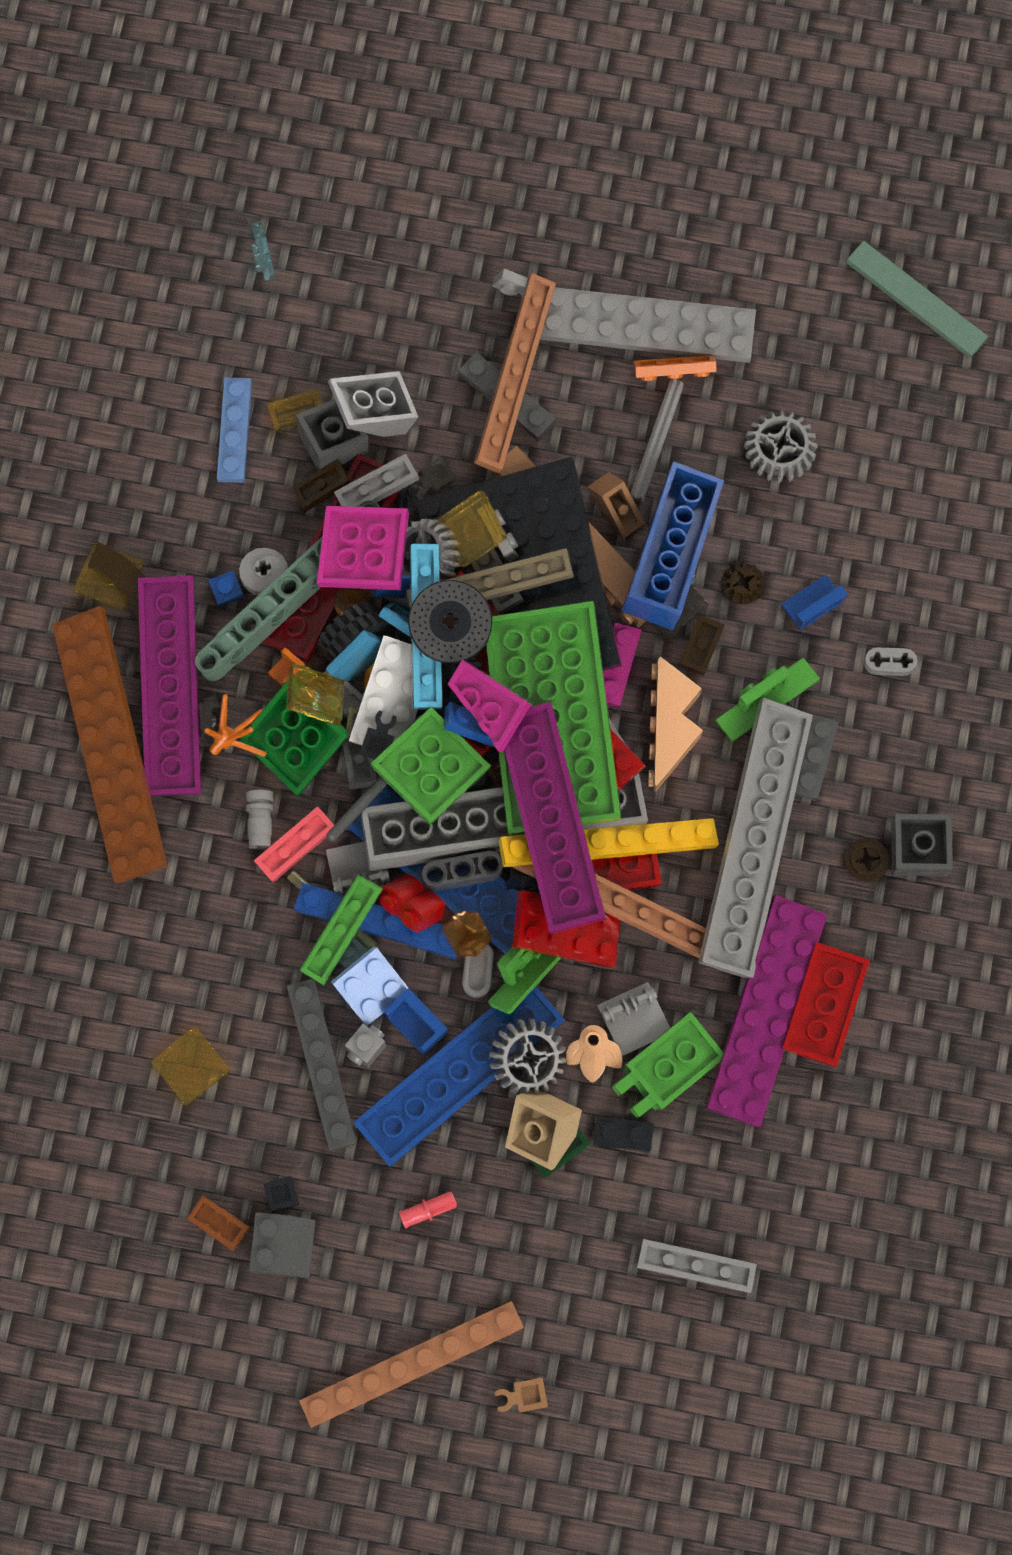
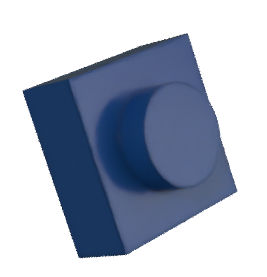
[208,571,244,607]

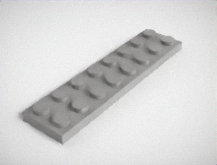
[540,287,756,363]

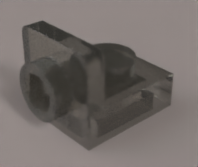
[198,697,222,739]

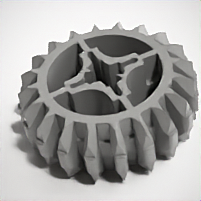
[744,410,817,483]
[402,518,463,588]
[489,1018,566,1095]

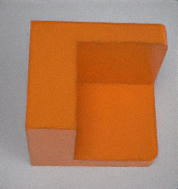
[268,648,307,687]

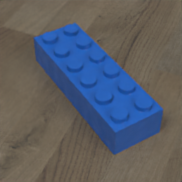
[621,461,724,630]

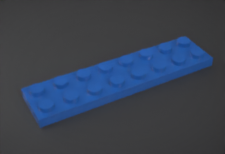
[347,787,518,954]
[353,987,565,1167]

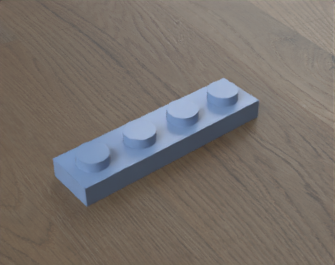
[217,377,252,483]

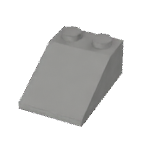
[328,371,418,437]

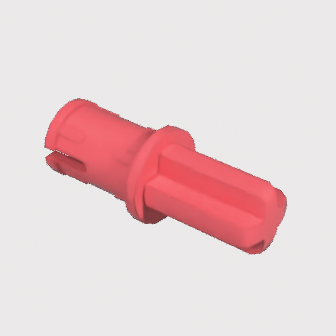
[399,1192,457,1229]

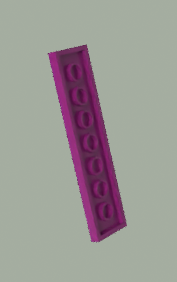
[138,575,202,797]
[505,702,606,934]
[705,895,827,1128]

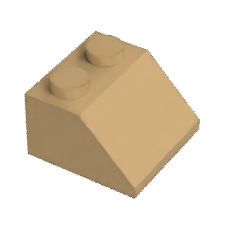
[505,1090,582,1170]

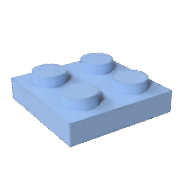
[331,946,408,1026]

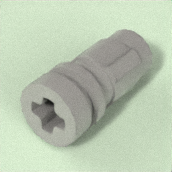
[246,790,273,849]

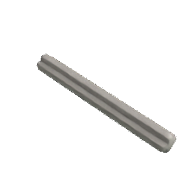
[630,379,684,502]

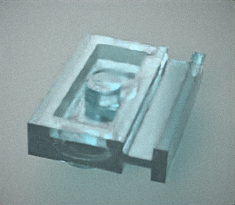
[251,221,275,281]

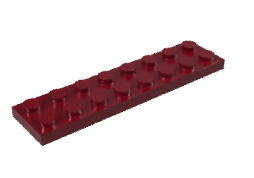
[262,454,400,663]

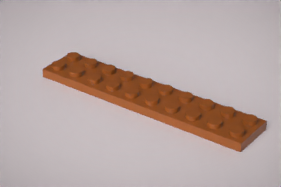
[52,606,168,884]

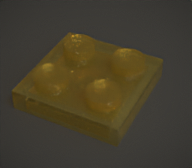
[286,663,344,726]

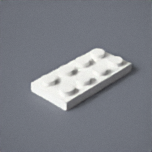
[349,635,418,746]

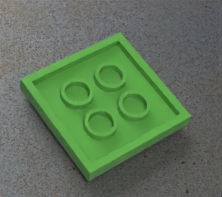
[370,707,491,825]

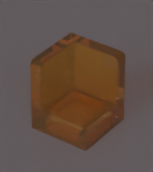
[443,911,492,957]

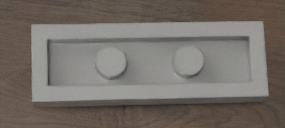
[334,454,420,507]

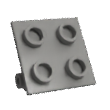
[326,842,390,895]
[597,982,670,1056]

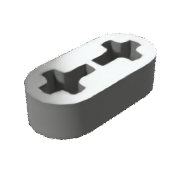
[864,647,918,676]

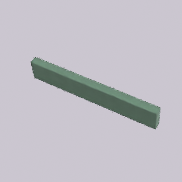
[846,241,988,359]

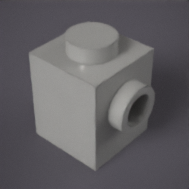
[345,1024,386,1068]

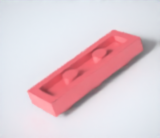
[254,806,334,883]

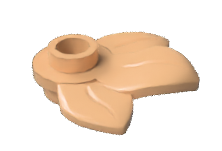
[566,1025,623,1082]

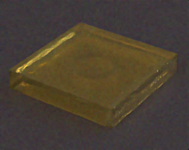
[438,490,507,567]
[73,542,145,612]
[150,1026,231,1107]

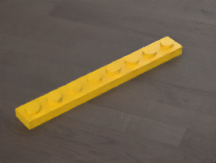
[498,818,719,867]

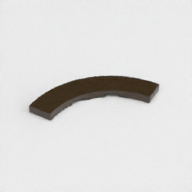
[88,542,146,675]

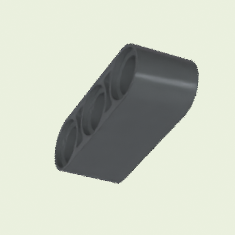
[422,851,503,891]

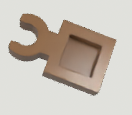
[494,1378,548,1413]

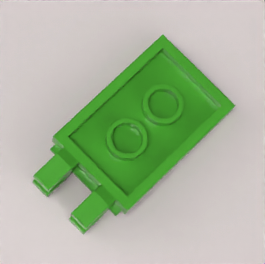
[611,1012,723,1118]

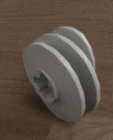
[239,548,288,596]

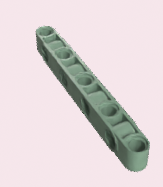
[195,500,380,681]

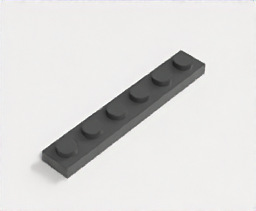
[287,979,357,1151]

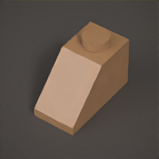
[588,472,645,539]

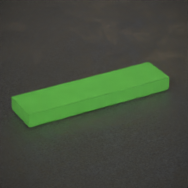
[300,874,383,985]

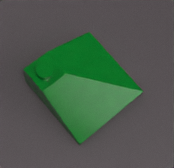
[240,676,349,796]

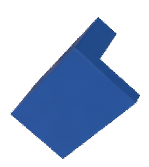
[782,575,848,631]

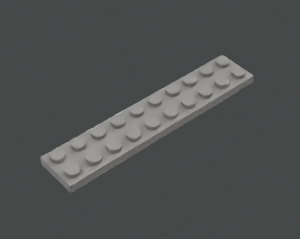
[698,698,813,979]

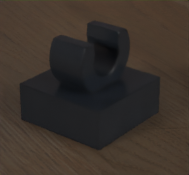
[263,1176,300,1213]

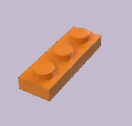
[633,355,716,381]

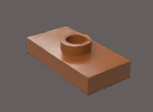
[186,1195,251,1252]

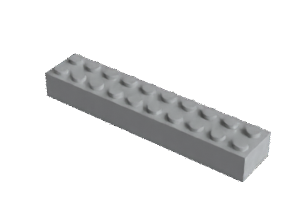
[361,773,648,871]

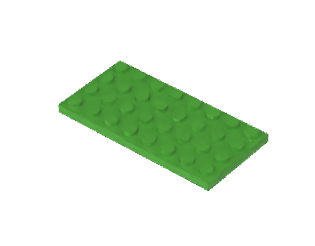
[486,601,622,836]

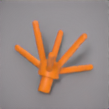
[204,694,266,756]

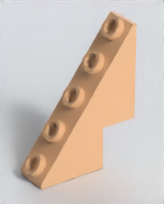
[648,657,703,792]

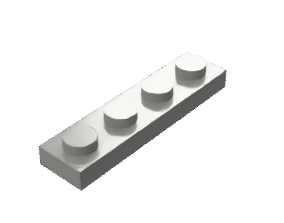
[637,1239,757,1294]

